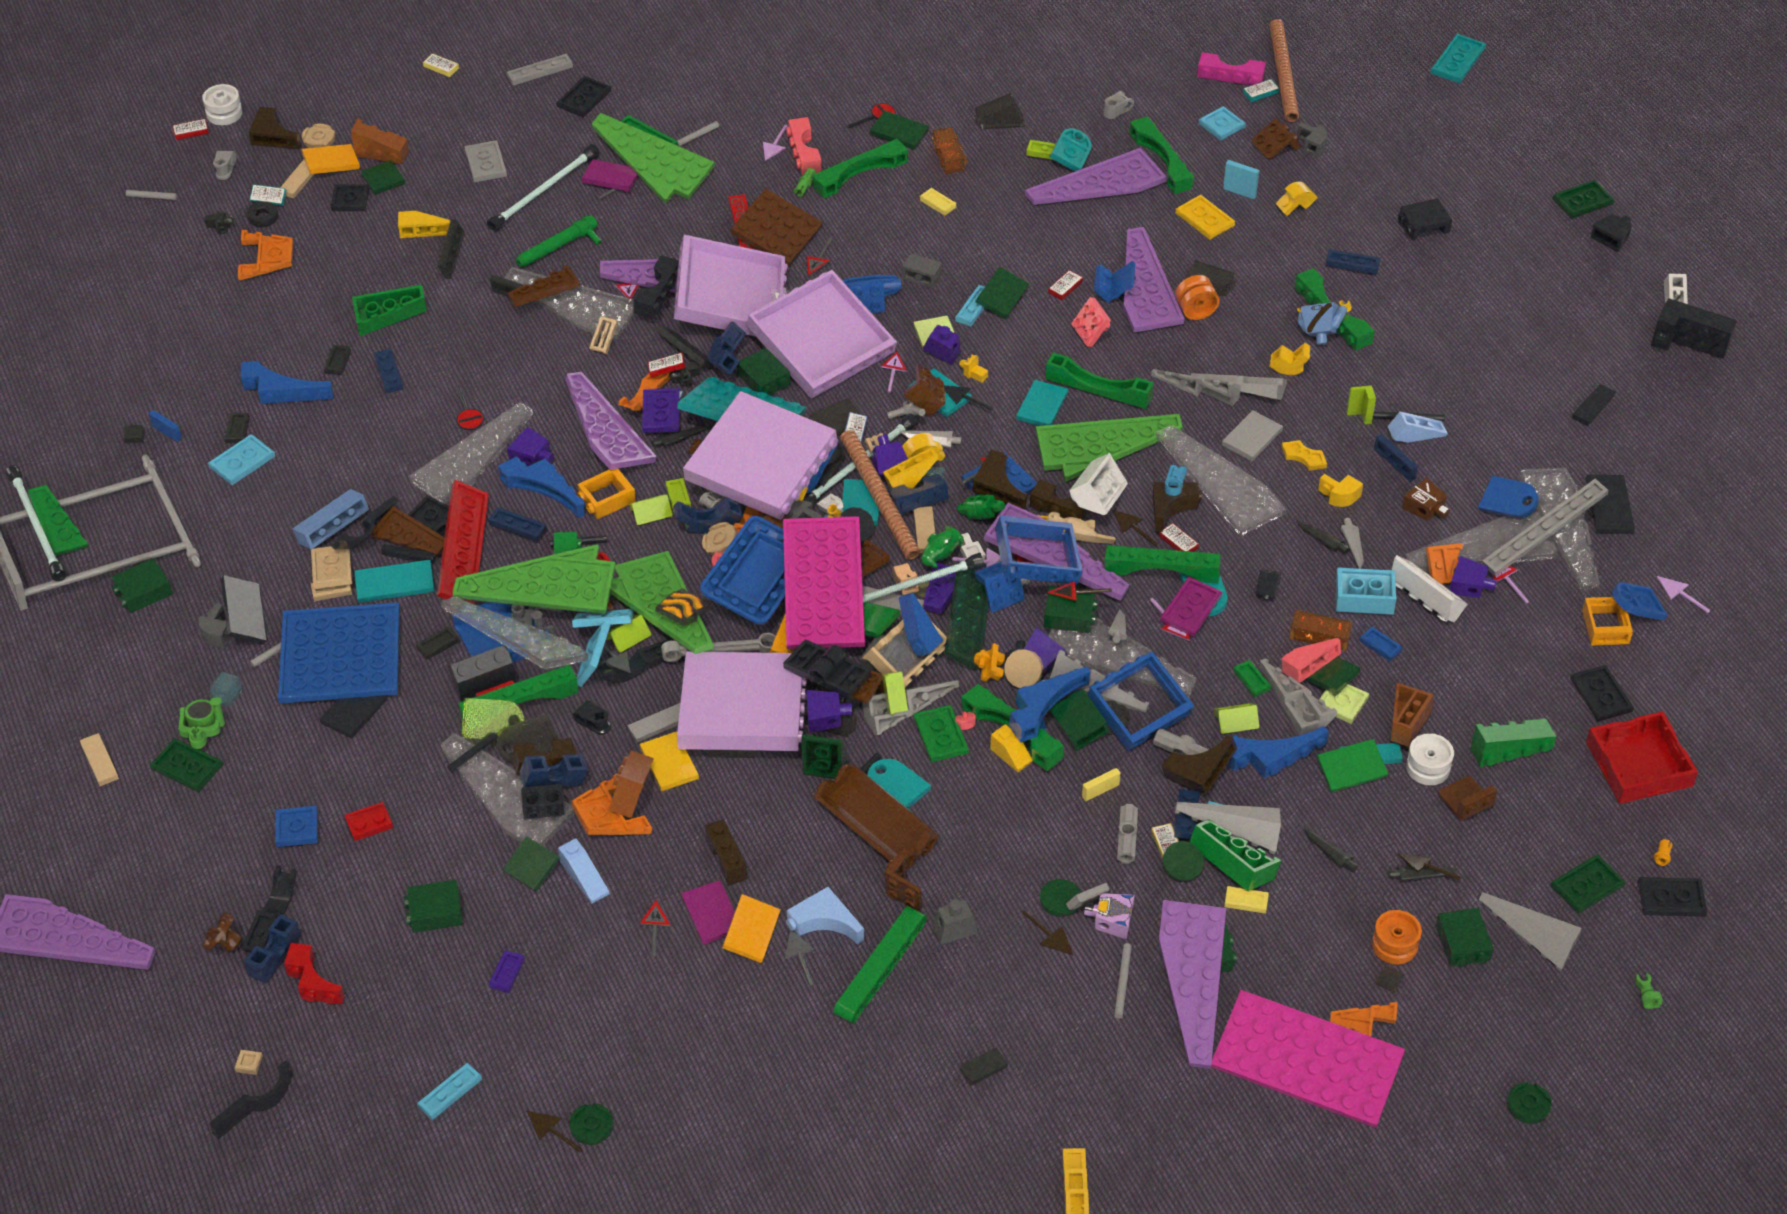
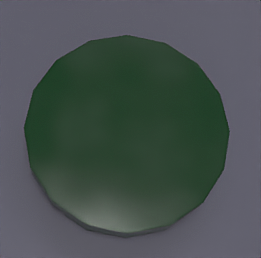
[1162,841,1204,882]
[1040,879,1081,917]
[1507,1082,1552,1124]
[569,1103,614,1145]

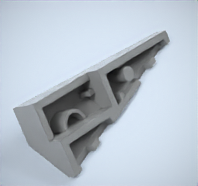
[1151,369,1241,406]
[1191,373,1287,400]
[1050,650,1149,712]
[1260,659,1337,736]
[862,680,959,735]
[1174,802,1281,854]
[1479,892,1582,971]

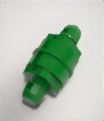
[957,494,1005,520]

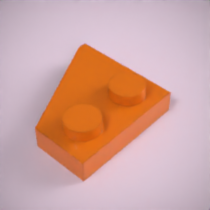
[1425,543,1463,584]

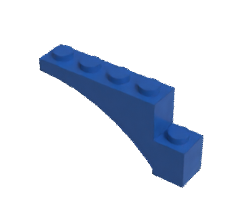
[241,361,333,404]
[498,457,585,518]
[1009,666,1091,742]
[1227,726,1329,779]

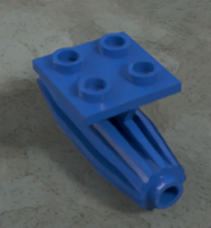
[842,275,902,314]

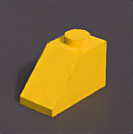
[990,724,1032,772]

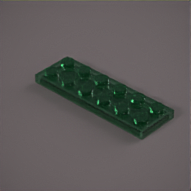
[944,569,988,671]

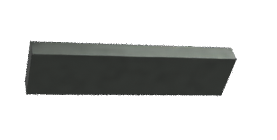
[437,219,464,279]
[657,325,714,369]

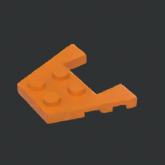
[238,230,294,280]
[571,773,652,835]
[1330,1002,1398,1037]

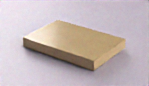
[311,546,352,589]

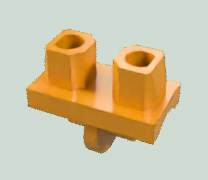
[974,643,1005,682]

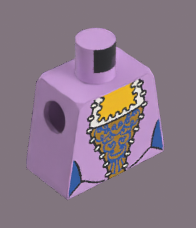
[1084,894,1135,939]

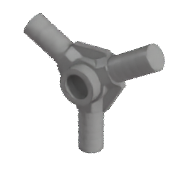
[887,400,925,419]

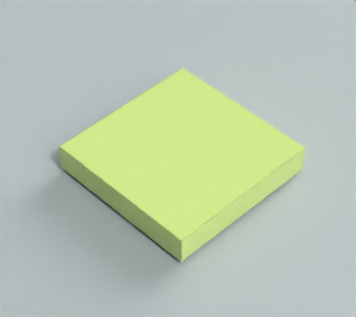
[914,316,954,349]
[1319,684,1369,724]

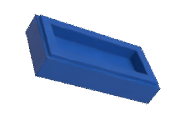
[149,410,182,442]
[1359,627,1403,662]

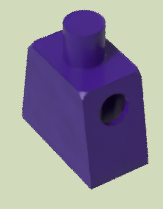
[923,325,961,365]
[507,427,554,467]
[872,434,908,479]
[1450,556,1497,598]
[1023,628,1067,674]
[807,690,852,732]

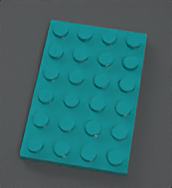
[677,377,806,421]

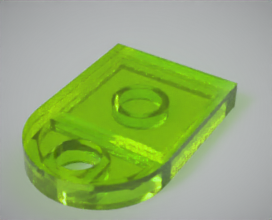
[462,698,524,740]

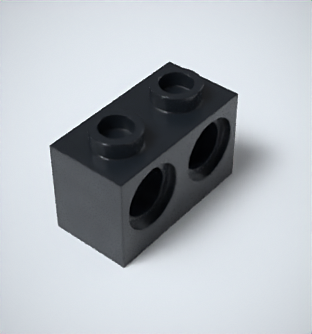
[521,784,565,819]

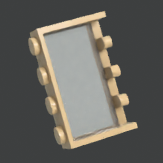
[862,620,949,687]

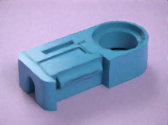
[1165,465,1187,496]

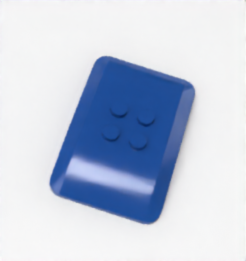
[700,516,785,625]

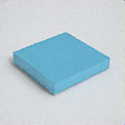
[1199,106,1245,140]
[1223,160,1259,199]

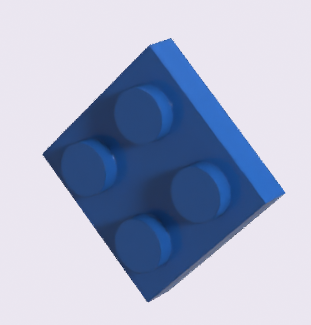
[275,806,318,847]

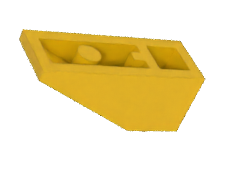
[398,211,450,238]
[883,447,939,489]

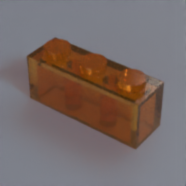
[933,127,967,174]
[1289,610,1353,651]

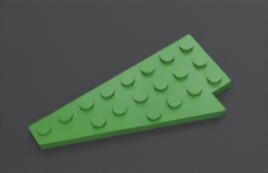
[592,113,715,204]
[1036,414,1183,482]
[453,545,615,614]
[610,551,713,654]

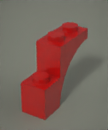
[284,943,345,1004]

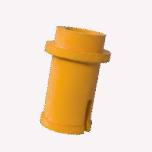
[1654,839,1673,866]

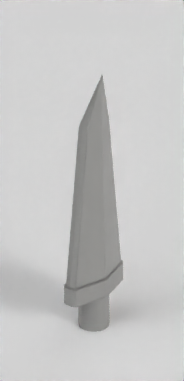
[899,431,961,448]
[1341,518,1364,569]
[1108,609,1127,643]

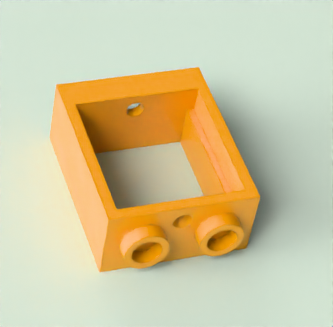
[577,469,636,519]
[1582,597,1633,646]

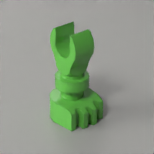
[1635,973,1663,1009]

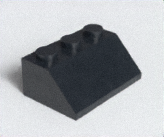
[447,644,516,702]

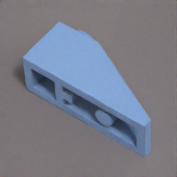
[1388,412,1448,443]
[558,838,609,903]

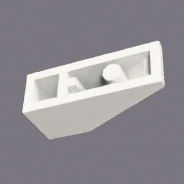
[1664,274,1687,304]

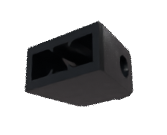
[1590,214,1632,252]

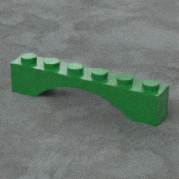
[1129,116,1194,194]
[813,139,908,199]
[1295,268,1375,351]
[1045,352,1154,409]
[1105,545,1221,583]
[458,664,579,732]
[961,684,1064,771]

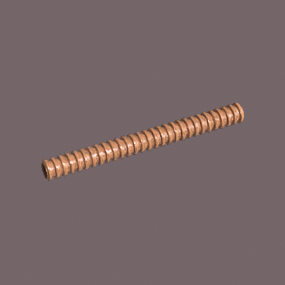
[1269,19,1299,122]
[840,430,921,560]

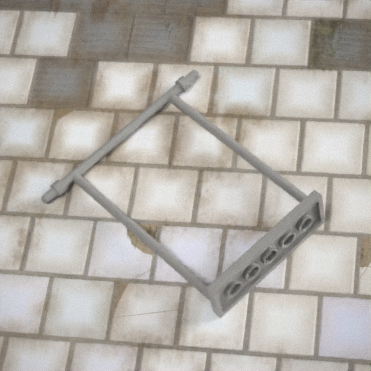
[0,454,201,611]

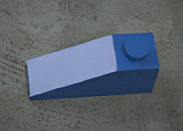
[899,592,943,656]

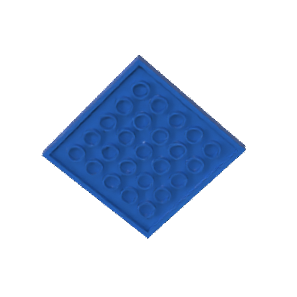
[278,603,400,703]

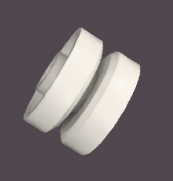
[202,84,242,125]
[1406,734,1454,785]

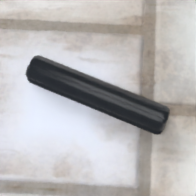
[381,544,436,564]

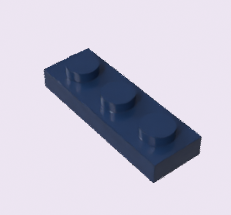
[1326,249,1380,274]
[374,349,403,393]
[1374,434,1418,482]
[488,507,547,542]
[1174,789,1199,839]

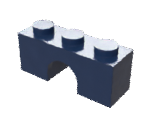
[887,473,949,514]
[519,754,587,787]
[244,914,301,983]

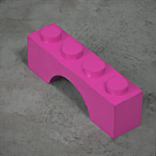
[1197,52,1266,86]

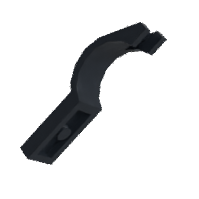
[331,496,399,550]
[596,638,673,682]
[241,865,297,953]
[209,1060,293,1140]

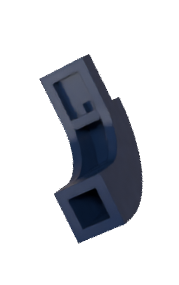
[708,322,746,375]
[673,497,742,534]

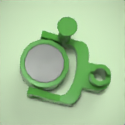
[178,697,225,749]

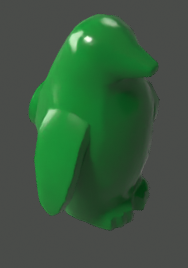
[921,526,964,568]

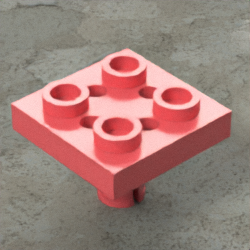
[1071,297,1111,347]

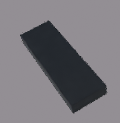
[1572,384,1616,426]

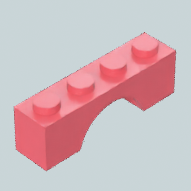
[786,117,821,175]

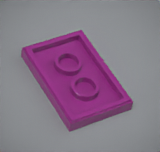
[582,159,639,192]
[1160,577,1222,637]
[681,880,735,945]

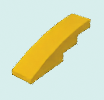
[1063,1148,1089,1214]

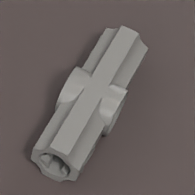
[1153,729,1209,755]
[1117,804,1138,864]

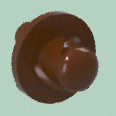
[202,912,242,952]

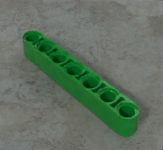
[833,906,927,1023]

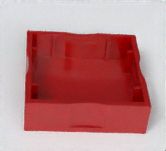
[1586,711,1698,804]

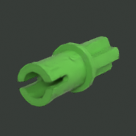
[794,168,816,197]

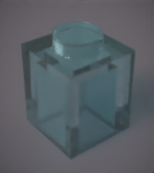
[210,672,242,706]

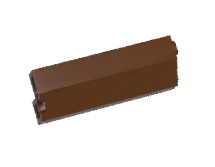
[814,764,940,869]

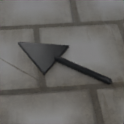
[944,385,993,410]

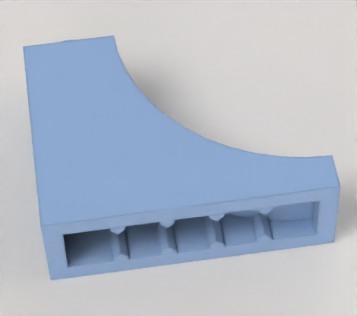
[786,887,864,945]

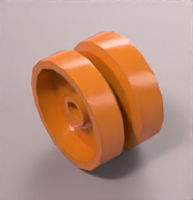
[1175,275,1220,320]
[1372,910,1422,965]

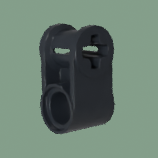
[573,700,611,735]

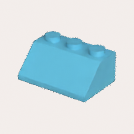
[1335,568,1396,614]

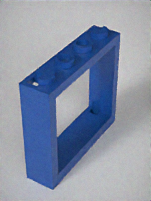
[995,515,1083,585]
[1087,652,1194,751]

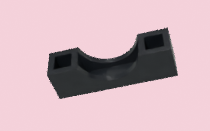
[633,255,679,318]

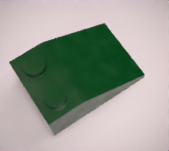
[801,734,847,779]

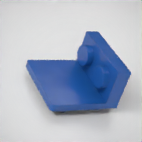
[1094,261,1135,303]
[974,561,1025,613]

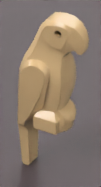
[1047,512,1115,544]

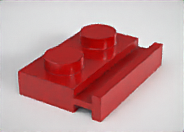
[344,802,393,841]

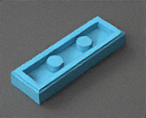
[955,285,985,327]
[417,1063,482,1120]

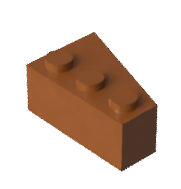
[351,118,409,164]
[1391,683,1434,747]
[609,750,654,818]

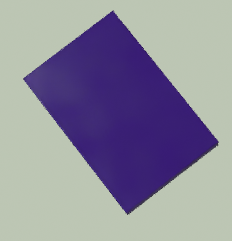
[642,388,680,433]

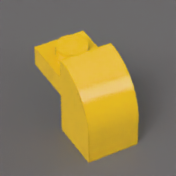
[1276,182,1318,216]
[1269,343,1310,375]
[902,433,946,461]
[1318,474,1363,507]

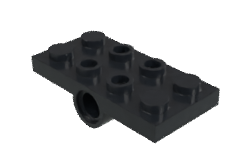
[783,639,871,699]

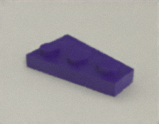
[923,563,967,614]

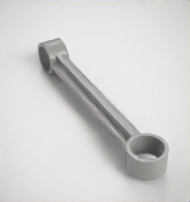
[661,633,775,662]

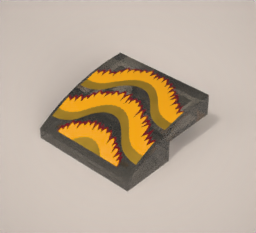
[655,589,712,626]

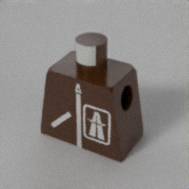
[1402,477,1450,521]

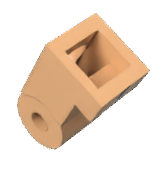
[892,563,919,595]

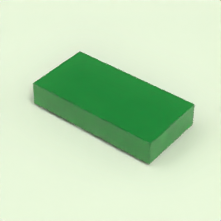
[1233,660,1271,698]

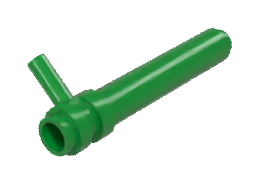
[516,215,602,267]

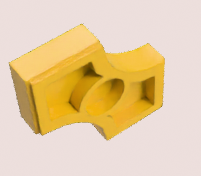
[1281,440,1327,471]

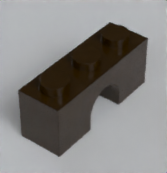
[1029,480,1089,520]
[511,738,577,776]
[705,819,747,886]

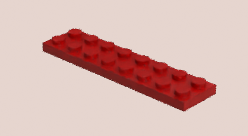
[437,480,489,609]

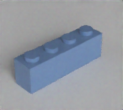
[292,489,369,549]

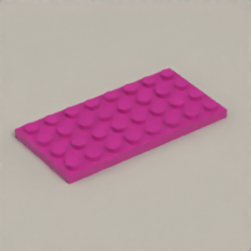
[783,517,865,649]
[1211,990,1405,1128]

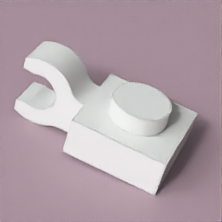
[817,494,843,515]
[960,533,985,559]

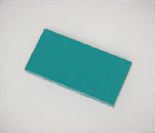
[1431,34,1486,84]
[355,560,435,603]

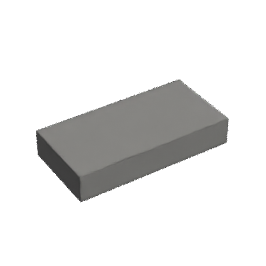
[1066,883,1110,910]

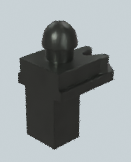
[204,211,235,235]
[669,362,699,387]

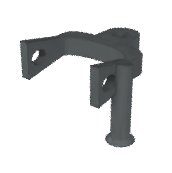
[511,605,561,638]

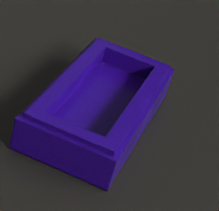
[489,950,525,993]

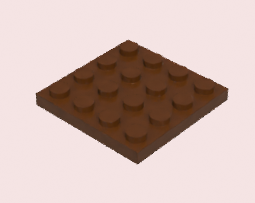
[730,188,823,267]

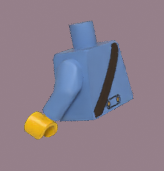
[1297,300,1352,345]

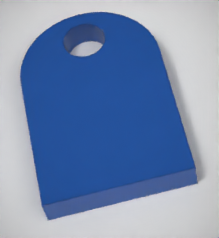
[1478,475,1539,519]
[1612,582,1668,620]

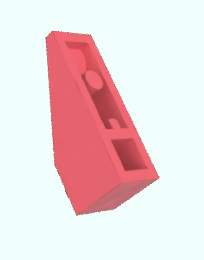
[1281,638,1341,683]

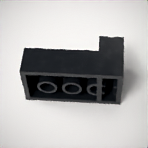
[1651,298,1737,359]

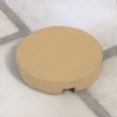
[302,124,336,148]
[702,522,738,556]
[1005,650,1043,688]

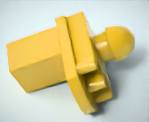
[959,355,988,383]

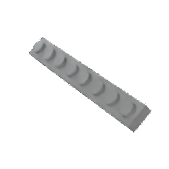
[1482,479,1608,576]

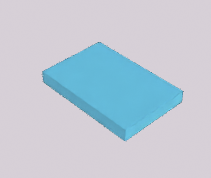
[208,434,275,485]
[572,609,634,628]
[576,621,611,687]

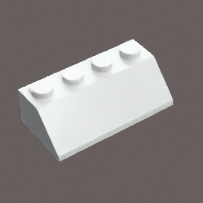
[1069,453,1128,515]
[1392,555,1468,623]

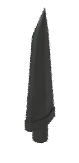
[652,426,712,447]
[820,447,845,487]
[1296,520,1350,554]
[1304,827,1358,872]
[1388,866,1458,881]

